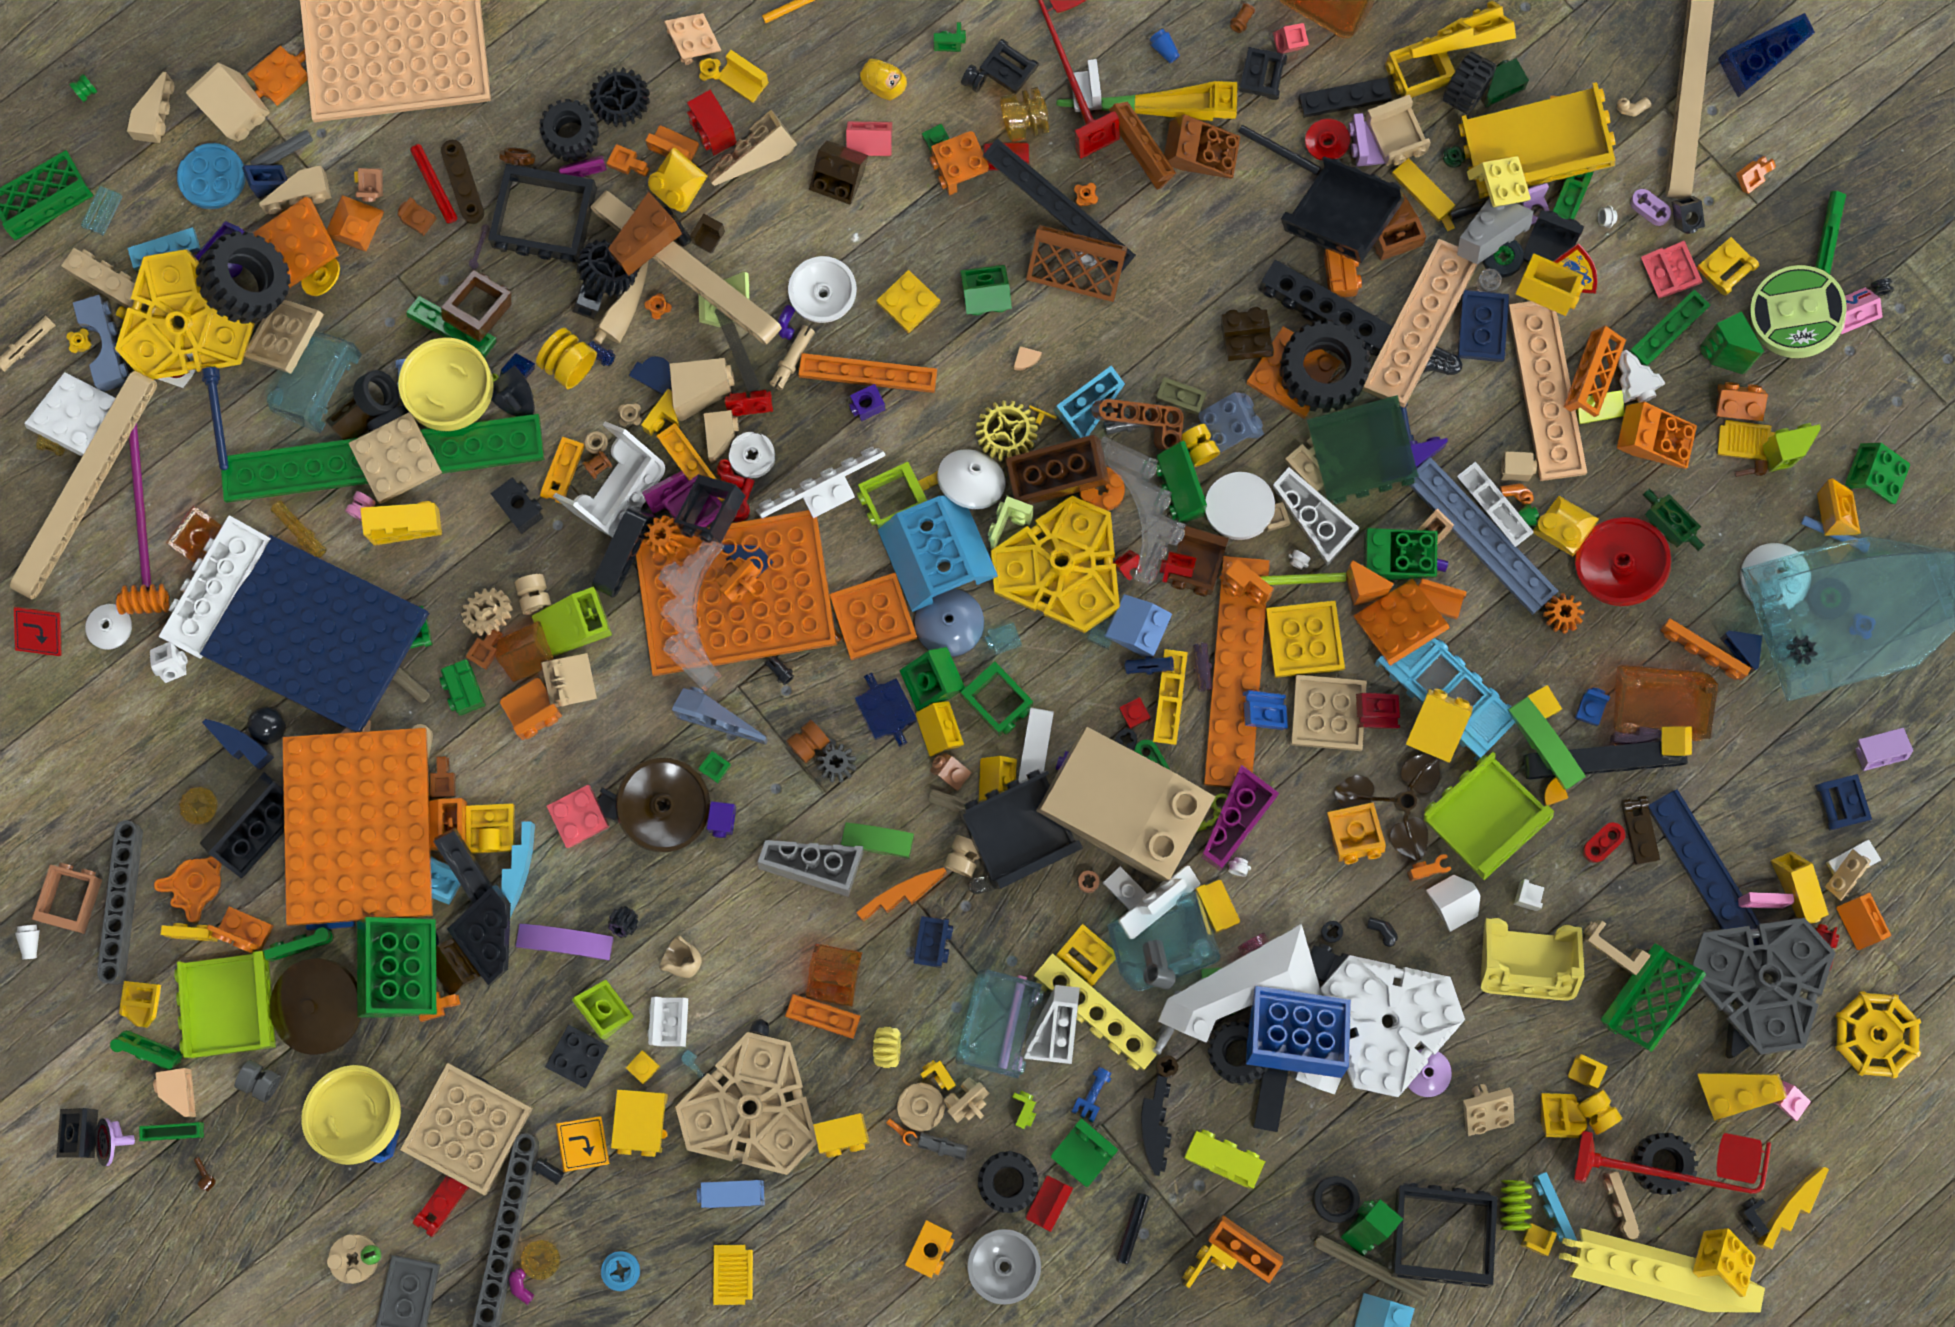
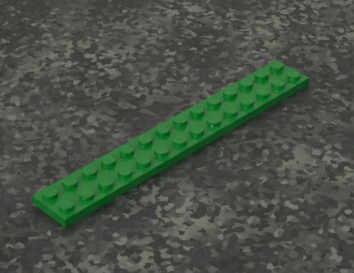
[221,414,545,503]

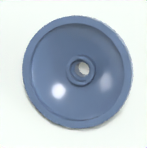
[915,589,984,657]

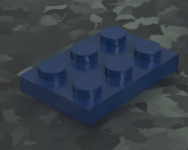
[1458,290,1509,362]

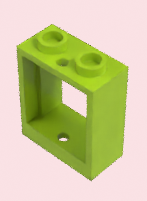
[856,462,927,529]

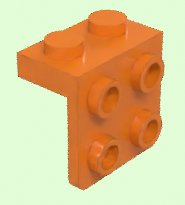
[929,131,989,195]
[500,678,562,740]

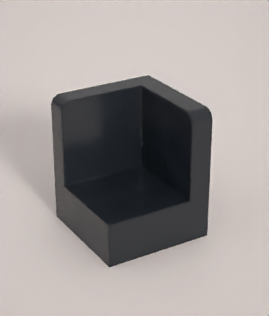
[598,787,619,824]

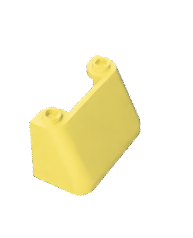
[1481,918,1584,1001]

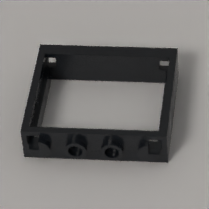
[488,164,597,264]
[1391,1183,1498,1288]

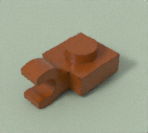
[465,629,503,670]
[430,756,456,798]

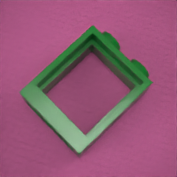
[961,661,1033,737]

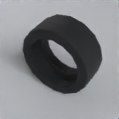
[353,370,399,416]
[1312,1176,1360,1223]

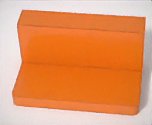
[645,125,699,161]
[1418,579,1467,620]
[1837,892,1892,950]

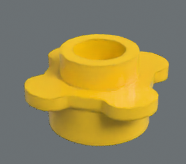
[699,58,721,81]
[66,329,92,353]

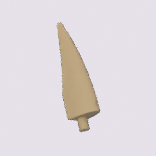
[593,261,649,345]

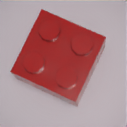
[686,89,737,156]

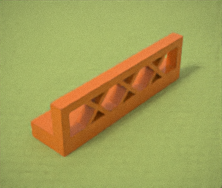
[1564,326,1626,417]

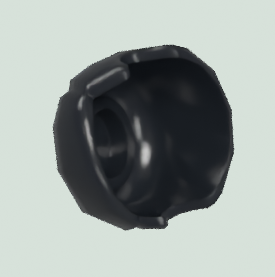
[247,706,286,745]

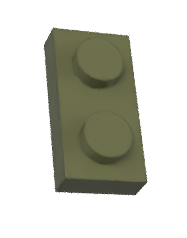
[1156,377,1207,416]

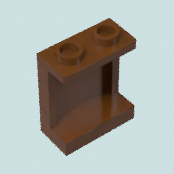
[1167,525,1229,597]

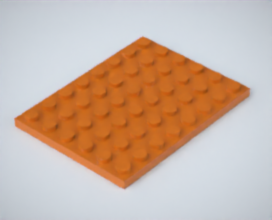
[636,510,837,676]
[283,728,433,926]

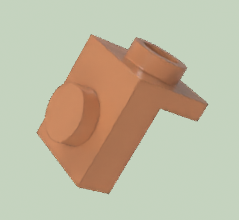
[356,168,383,202]
[930,753,972,791]

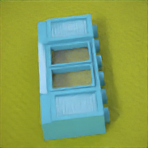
[1375,638,1515,761]

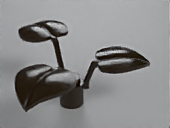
[1334,754,1440,861]

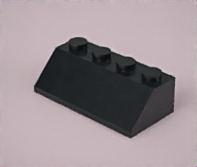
[200,772,285,879]

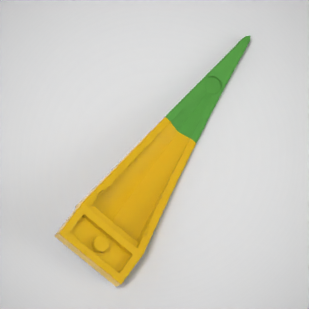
[1056,81,1237,121]

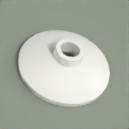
[85,604,132,650]

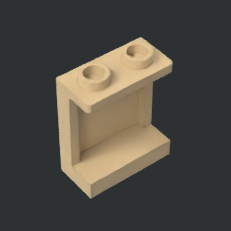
[1365,94,1431,166]
[1583,920,1650,975]

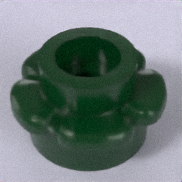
[1443,146,1465,168]

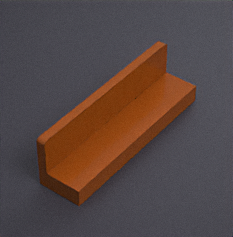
[1109,101,1176,190]

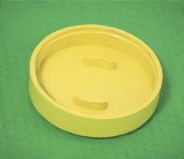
[398,338,494,431]
[302,1065,401,1165]

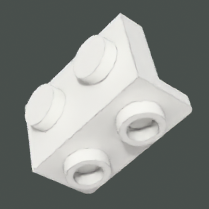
[648,997,688,1047]

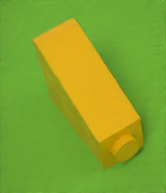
[1771,851,1829,924]

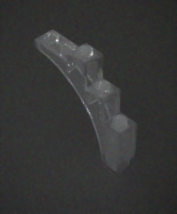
[1101,436,1186,584]
[658,541,725,692]

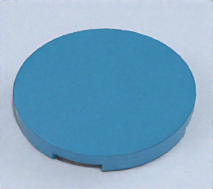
[177,143,246,209]

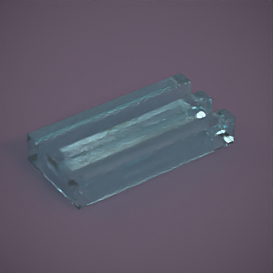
[81,186,123,236]

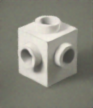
[150,641,188,683]

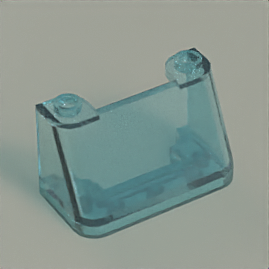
[267,331,362,434]
[1107,891,1221,991]
[955,969,1043,1079]

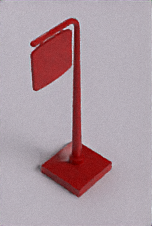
[1574,1131,1771,1194]

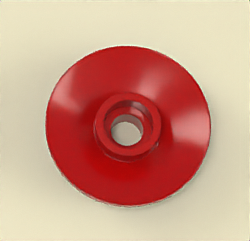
[1305,119,1350,161]

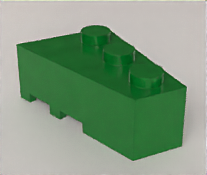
[1340,1199,1403,1256]

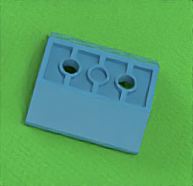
[878,496,998,612]

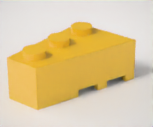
[1698,1072,1787,1121]

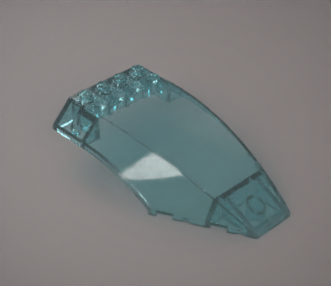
[1741,536,1955,702]

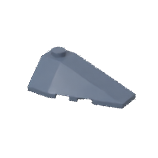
[672,687,768,745]

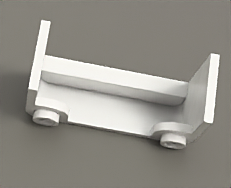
[553,421,665,537]

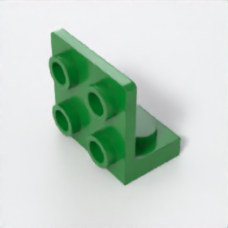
[1845,442,1910,504]
[1051,1118,1118,1187]

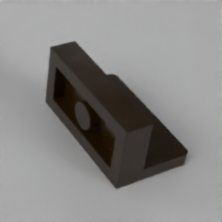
[325,396,378,440]
[436,938,481,995]

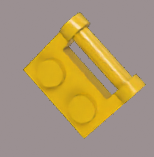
[1697,237,1759,296]
[1056,924,1119,987]

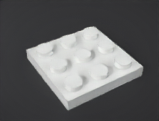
[24,372,116,456]

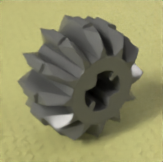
[817,744,857,783]

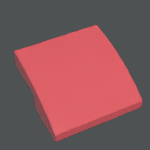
[1641,241,1702,298]

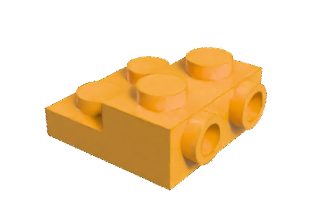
[1327,802,1386,864]

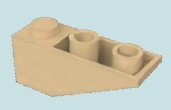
[127,72,174,143]
[259,165,331,214]

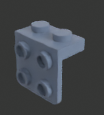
[1199,392,1264,453]

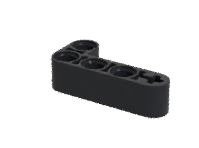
[592,507,659,598]

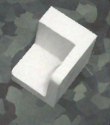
[1514,879,1544,911]

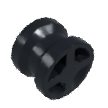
[961,64,988,93]

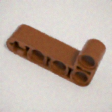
[1091,399,1184,451]

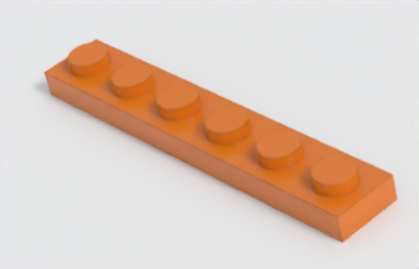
[799,353,938,393]

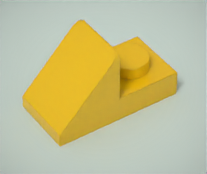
[641,389,680,436]

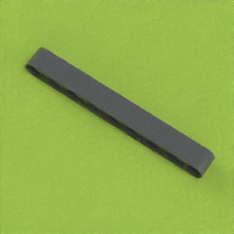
[473,1134,539,1327]

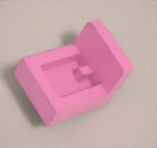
[1774,1080,1811,1121]

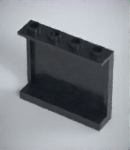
[1281,156,1404,263]
[959,769,1083,889]

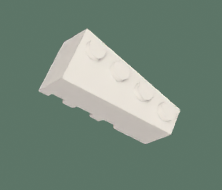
[1273,467,1359,566]

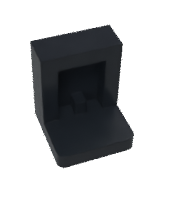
[1738,1197,1769,1237]

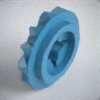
[601,1251,640,1291]

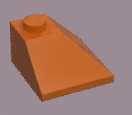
[327,195,384,252]

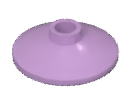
[1408,1049,1452,1097]

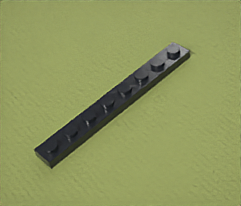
[983,138,1136,273]

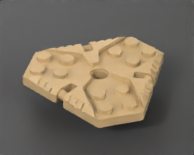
[675,1032,817,1175]

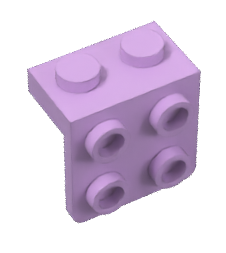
[1348,113,1385,167]

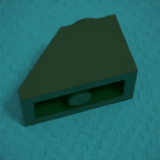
[1484,58,1529,108]

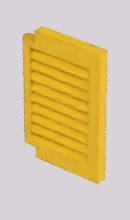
[1717,420,1775,460]
[713,1245,753,1305]

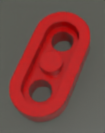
[1583,822,1625,863]

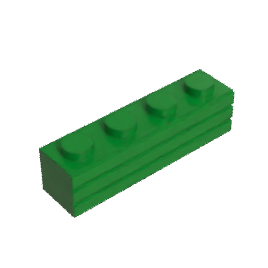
[139,1122,204,1142]

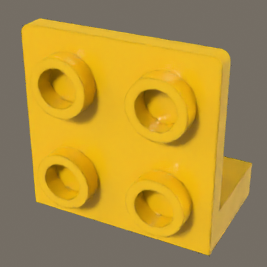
[1693,1228,1755,1297]
[1182,1243,1237,1288]

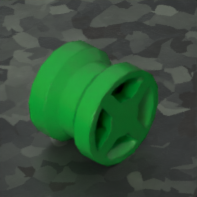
[69,74,98,102]

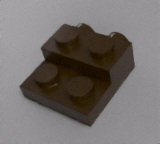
[1221,307,1274,361]

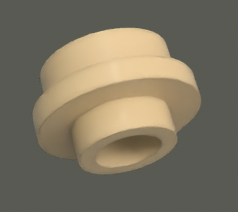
[585,431,608,454]

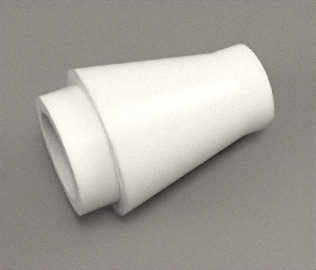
[15,924,40,960]

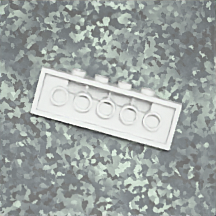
[158,516,271,659]

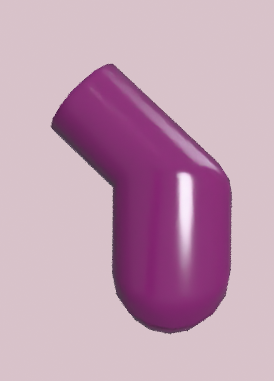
[508,1268,535,1305]

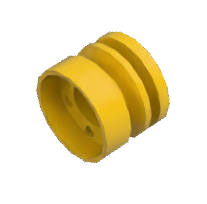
[536,328,597,389]

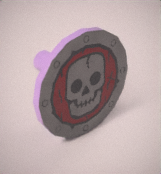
[95,1118,135,1166]

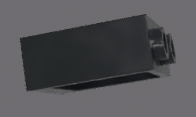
[674,475,745,544]

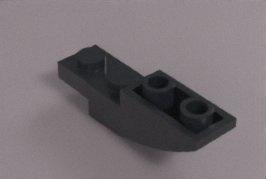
[1141,1076,1172,1176]

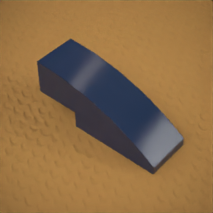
[202,719,275,770]

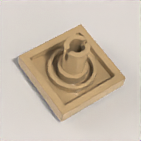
[1463,1084,1514,1136]

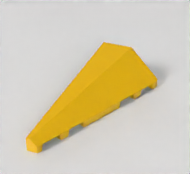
[1409,1,1516,58]

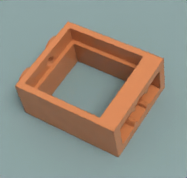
[32,863,103,934]

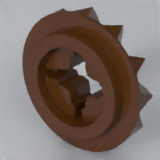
[499,147,536,166]

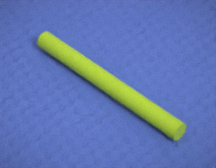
[1259,573,1346,585]

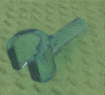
[682,1050,705,1080]

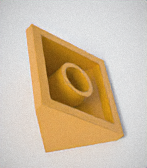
[1817,478,1861,536]

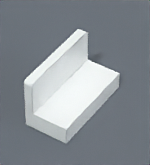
[1072,59,1102,112]

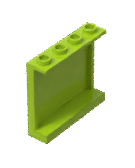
[1424,752,1554,880]
[174,951,276,1059]

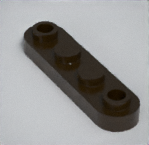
[441,140,484,224]

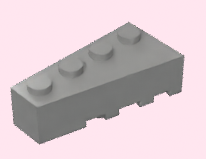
[758,840,863,897]

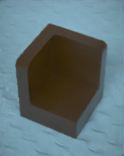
[690,213,725,253]

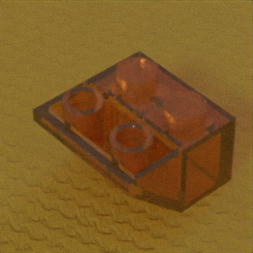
[806,943,863,1007]

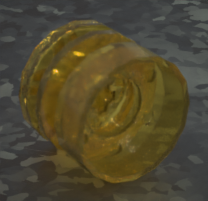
[999,87,1049,143]

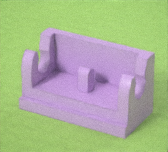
[1855,728,1913,771]

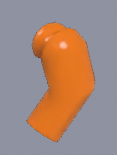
[1500,484,1534,505]

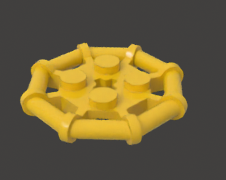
[1835,991,1921,1079]

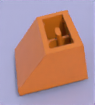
[429,798,467,851]

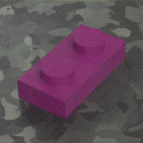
[642,471,688,514]

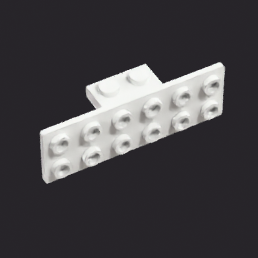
[756,447,885,518]

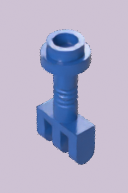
[1071,1067,1112,1123]

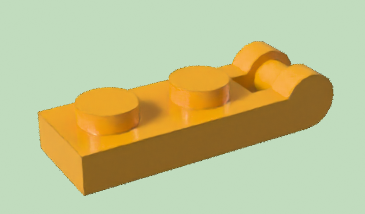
[540,436,585,504]

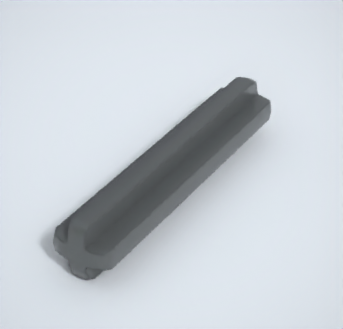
[250,130,313,165]

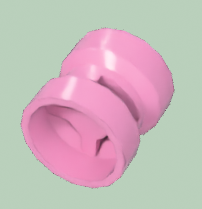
[345,491,377,521]

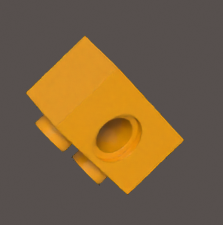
[905,1220,955,1278]

